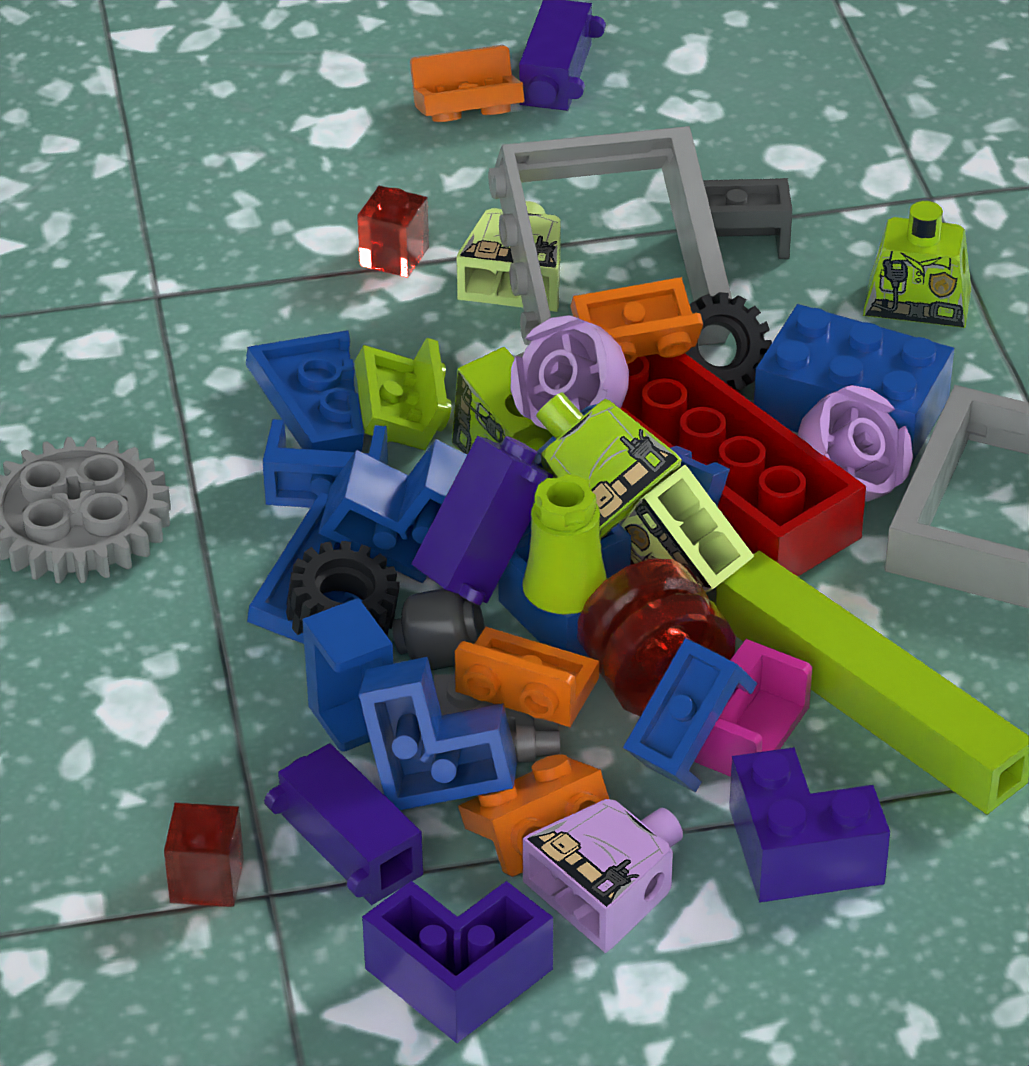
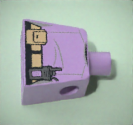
[523,799,683,953]

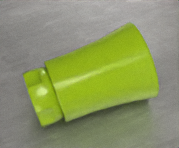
[522,474,608,614]

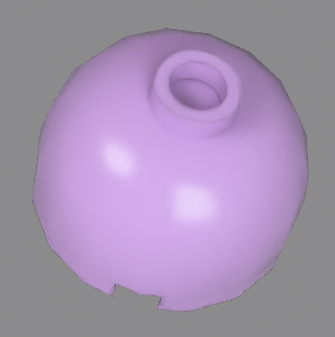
[510,315,629,430]
[797,385,913,502]

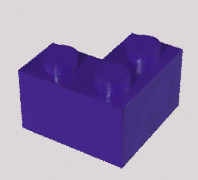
[729,747,890,903]
[362,880,553,1043]

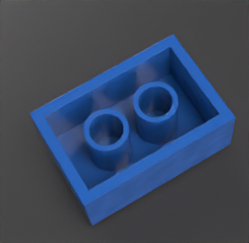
[754,304,955,465]

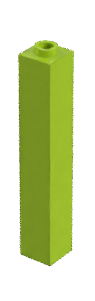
[715,550,1029,815]

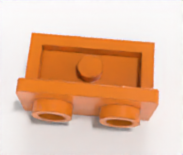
[410,45,524,122]
[570,277,703,364]
[455,626,599,727]
[458,754,609,877]

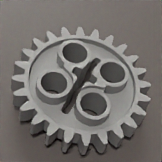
[0,437,171,583]

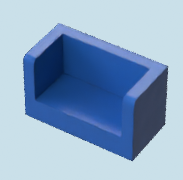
[262,419,388,508]
[302,598,393,752]
[623,638,758,793]

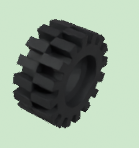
[685,292,772,392]
[286,541,400,636]

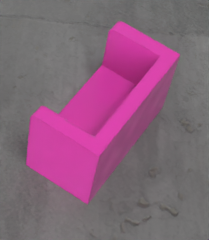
[694,639,812,777]

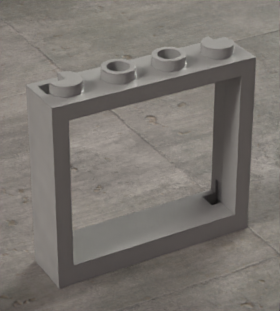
[488,126,732,346]
[885,385,1029,608]

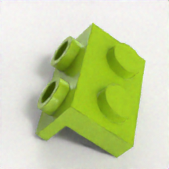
[354,338,452,451]

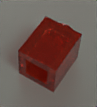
[357,185,429,278]
[164,802,244,907]

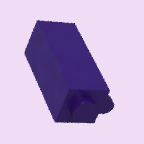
[519,0,606,111]
[411,435,554,605]
[264,743,423,905]

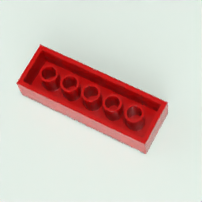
[620,353,866,576]

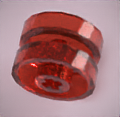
[577,559,736,716]

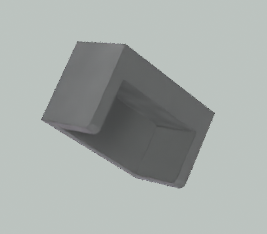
[683,178,792,261]

